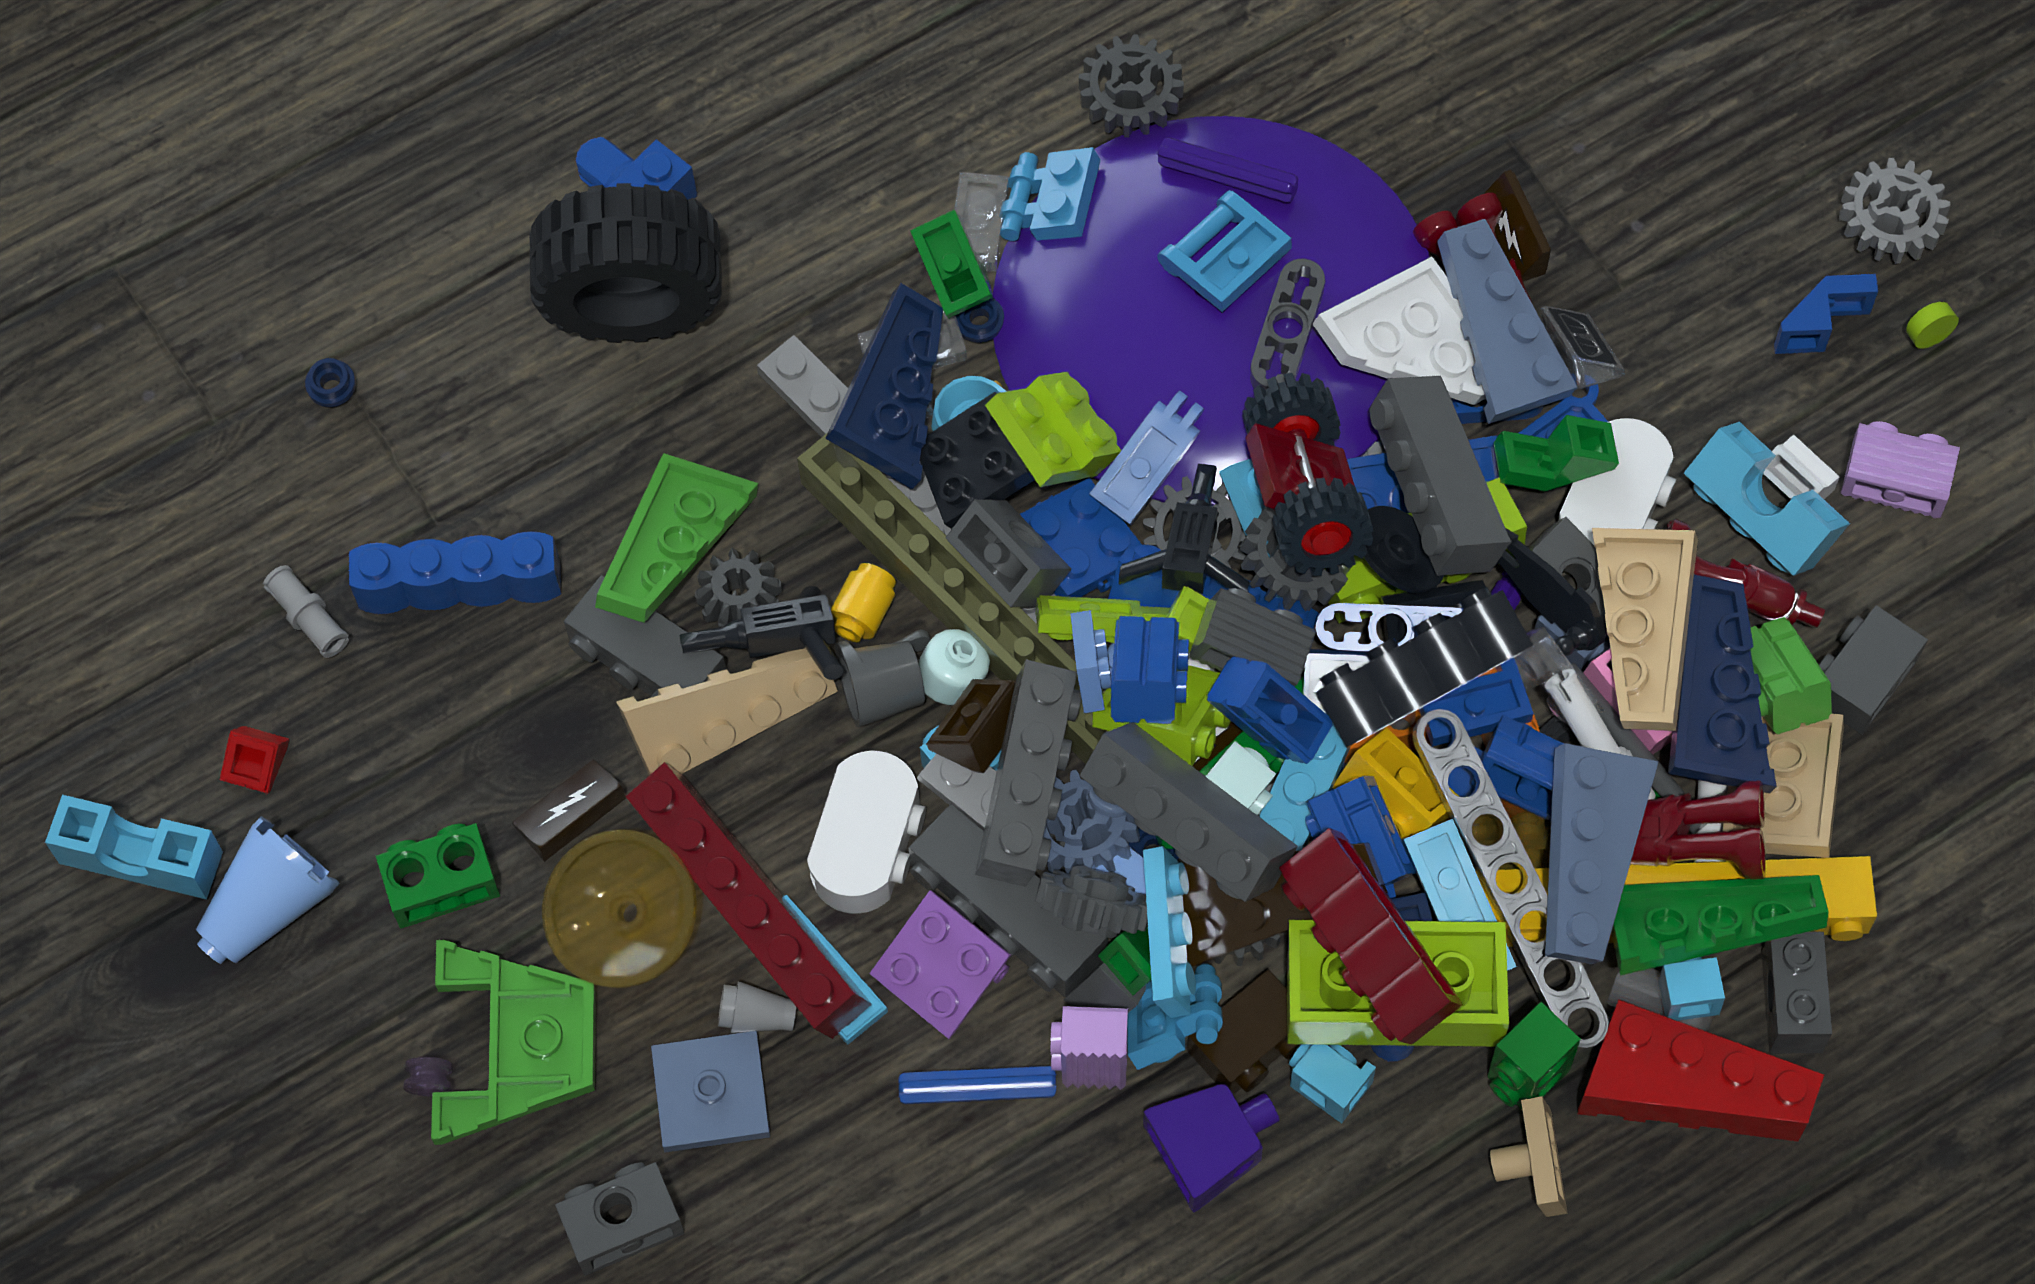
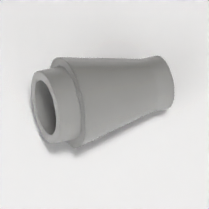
[718,981,796,1034]

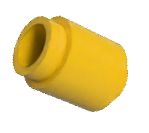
[831,563,896,642]

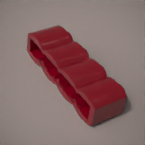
[1279,828,1463,1045]

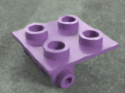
[870,890,1011,1039]

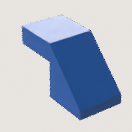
[1774,274,1878,354]

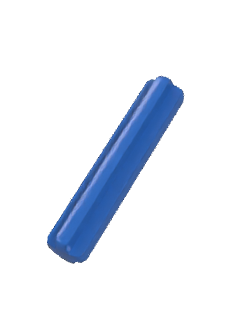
[898,1066,1057,1104]

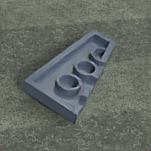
[1437,219,1578,424]
[1545,743,1659,964]

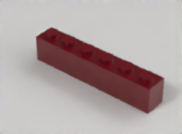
[625,762,872,1039]

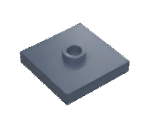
[651,1031,770,1152]

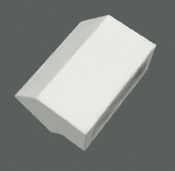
[1763,435,1839,499]

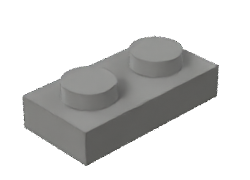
[917,754,997,831]

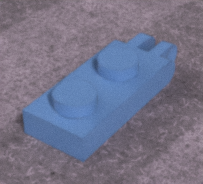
[1089,391,1204,525]

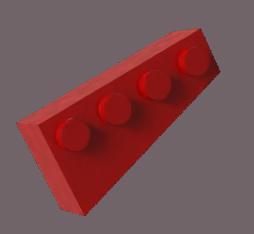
[1577,999,1824,1142]

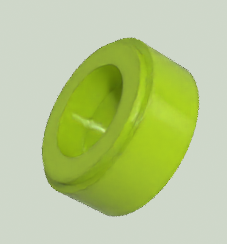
[1906,302,1959,349]

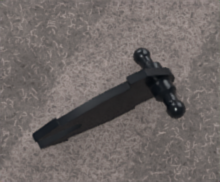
[1496,528,1607,656]

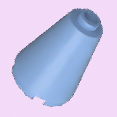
[196,816,339,964]

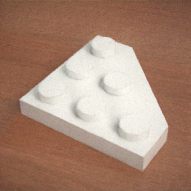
[1313,257,1486,405]

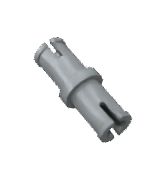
[263,565,349,658]

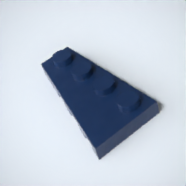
[825,283,943,490]
[1668,574,1777,793]

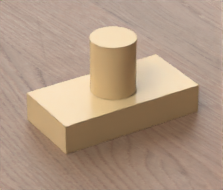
[1490,1097,1567,1217]

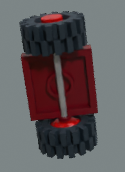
[1243,373,1374,576]

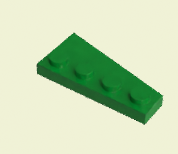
[1611,875,1829,976]

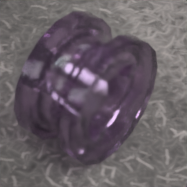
[403,1057,453,1096]

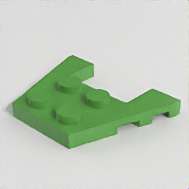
[431,940,596,1145]

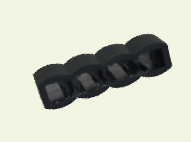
[1316,587,1533,748]

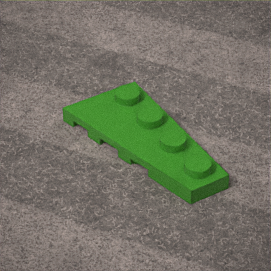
[595,453,759,623]

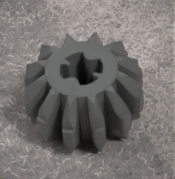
[695,547,782,627]

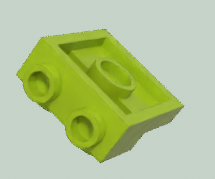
[985,372,1121,487]
[1092,665,1231,766]

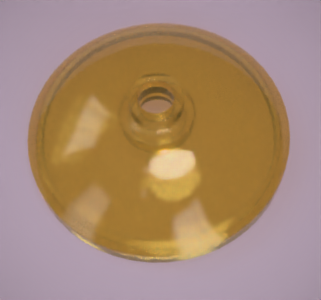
[542,830,697,988]

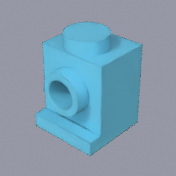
[1289,1044,1376,1124]

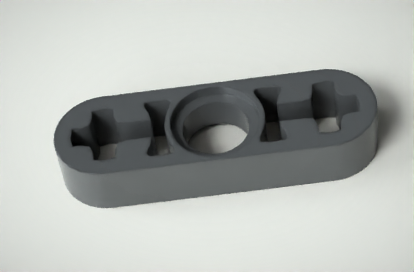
[1250,259,1325,390]

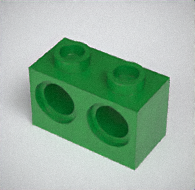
[376,823,500,929]
[1488,1002,1581,1110]

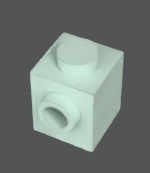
[1206,741,1276,816]

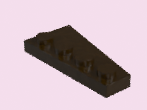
[1183,843,1388,967]

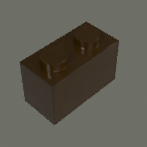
[1187,969,1301,1095]

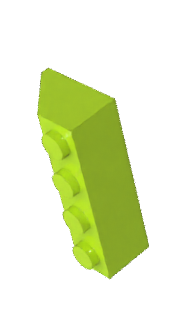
[1287,920,1509,1047]

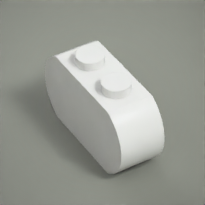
[1559,418,1677,546]
[807,751,926,914]

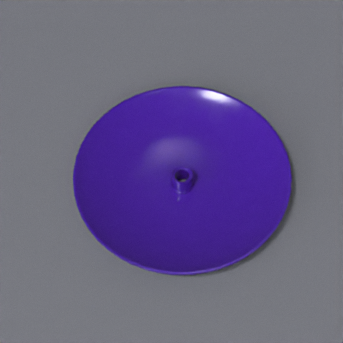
[993,116,1430,506]

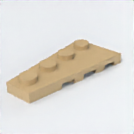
[1592,528,1698,731]
[616,648,838,775]

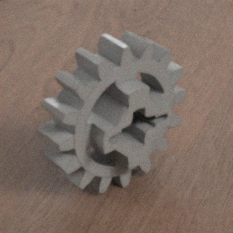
[1839,158,1950,264]

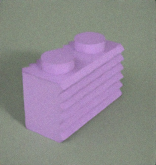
[1841,422,1960,519]
[1051,1006,1128,1090]

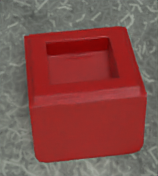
[220,726,289,794]

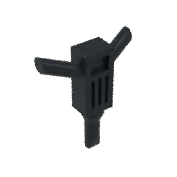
[1119,463,1250,594]
[679,586,844,680]

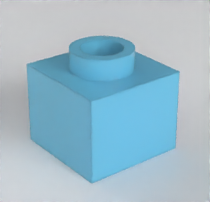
[1659,957,1725,1021]

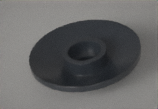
[1364,506,1444,594]

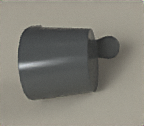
[835,629,931,727]

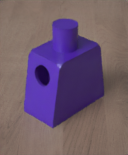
[1143,1084,1280,1213]

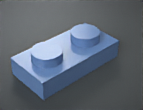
[1070,610,1111,713]

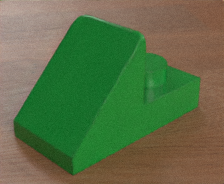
[910,209,993,319]

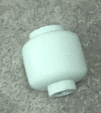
[918,629,990,705]

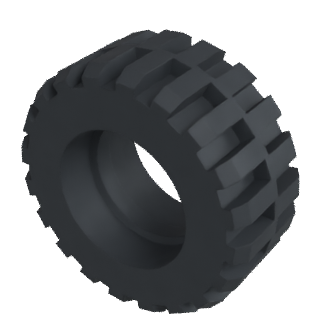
[529,183,722,343]

